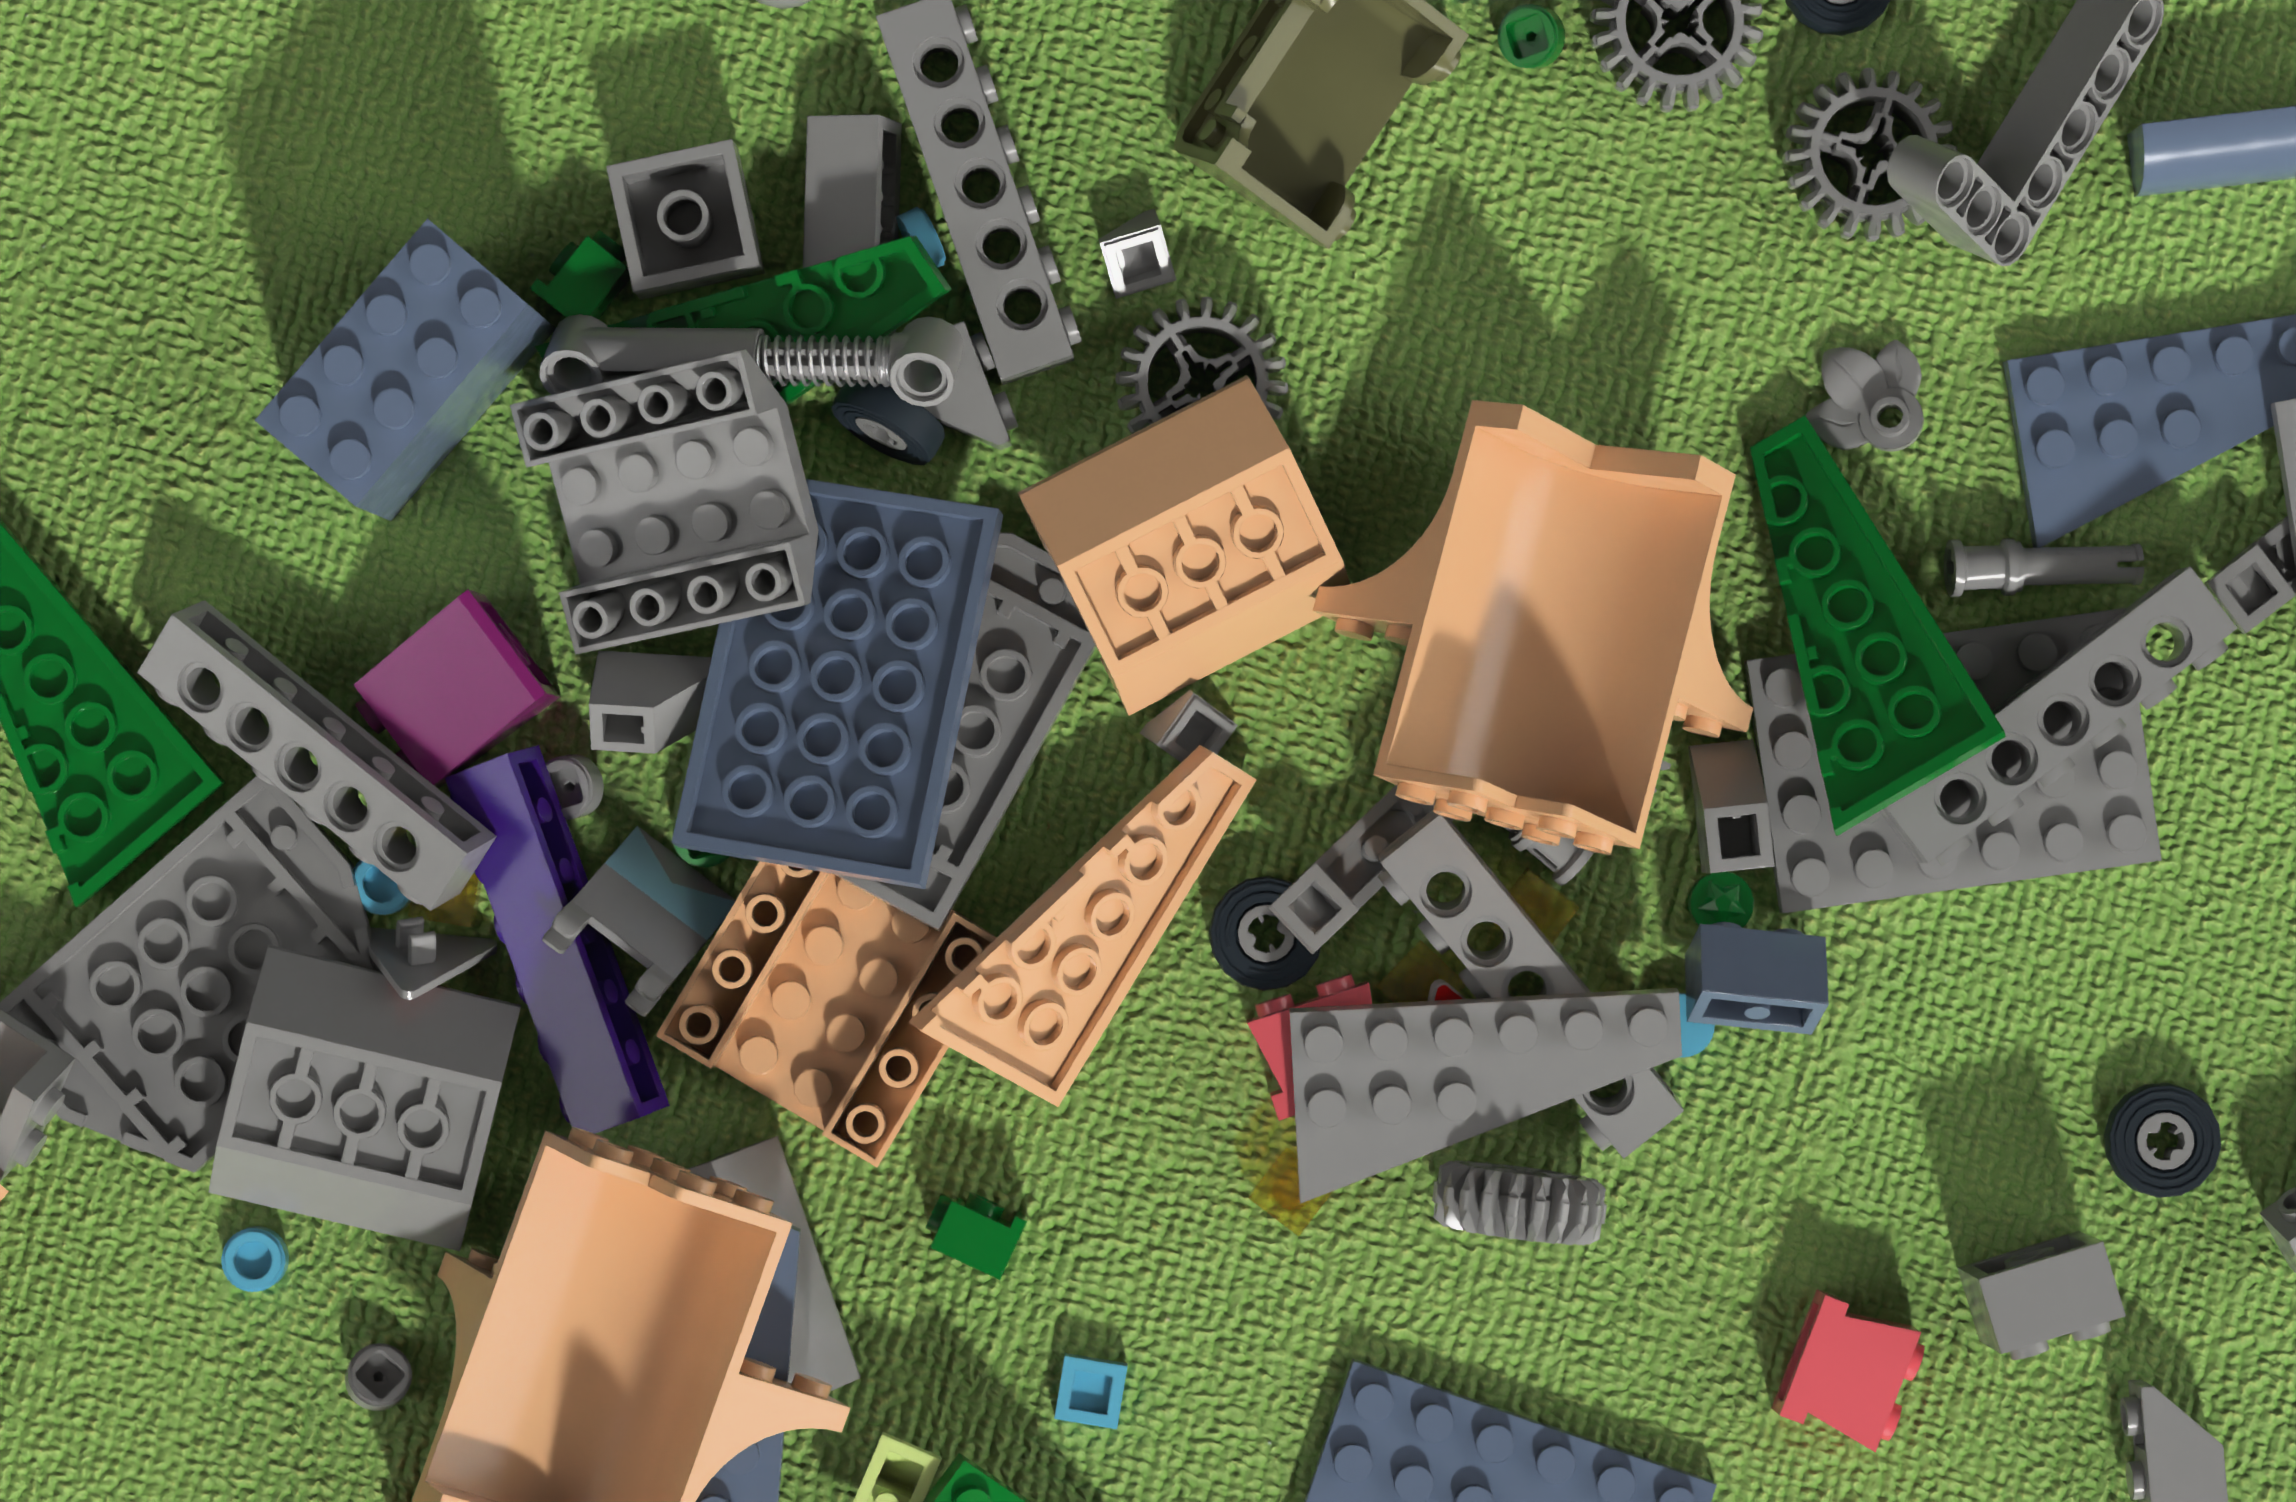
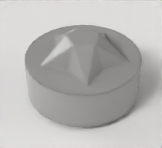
[546,754,604,820]
[345,1343,412,1411]

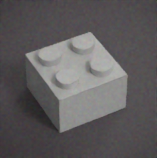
[606,139,765,300]
[1957,1231,2126,1360]

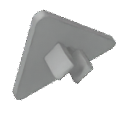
[368,917,497,1000]

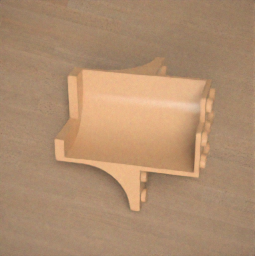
[1313,400,1753,855]
[411,1127,850,1502]

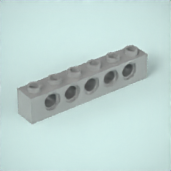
[876,0,1082,385]
[1880,566,2237,866]
[137,600,497,911]
[1378,810,1684,1159]

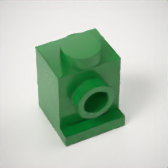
[530,229,630,320]
[925,1192,1029,1280]

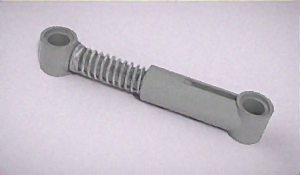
[539,314,964,407]

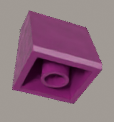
[353,589,561,788]

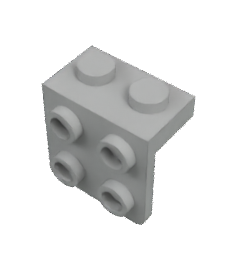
[0,1009,75,1182]

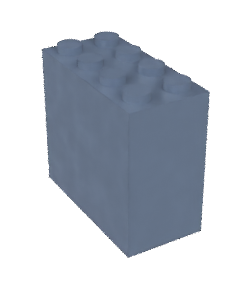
[255,218,555,521]

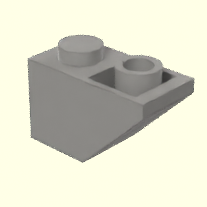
[922,321,1019,450]
[589,650,712,754]
[1688,739,1775,873]
[2120,1379,2228,1502]

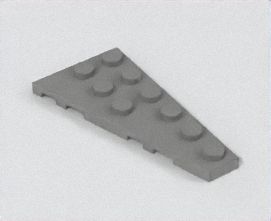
[1289,988,1682,1204]

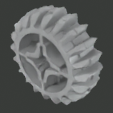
[1590,0,1763,113]
[1783,68,1957,242]
[1116,297,1288,434]
[1432,1160,1607,1245]

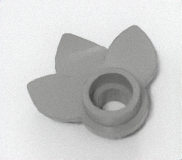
[1806,339,1924,452]

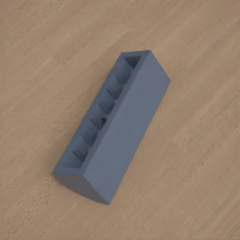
[2127,106,2296,197]

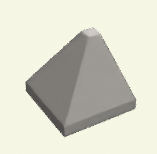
[1098,209,1176,299]
[1140,690,1238,762]

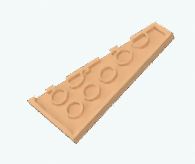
[909,745,1257,1107]

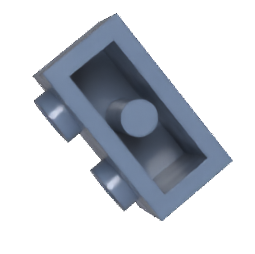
[1685,922,1829,1035]

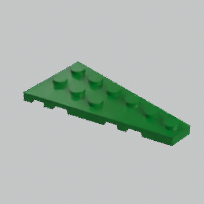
[535,236,952,405]
[1750,415,2006,836]
[0,518,226,907]

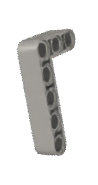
[1887,0,2164,266]

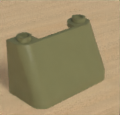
[1174,0,1469,249]

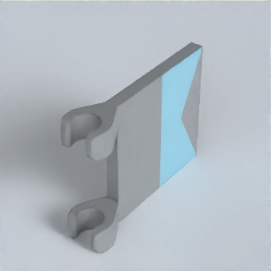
[542,826,736,1016]

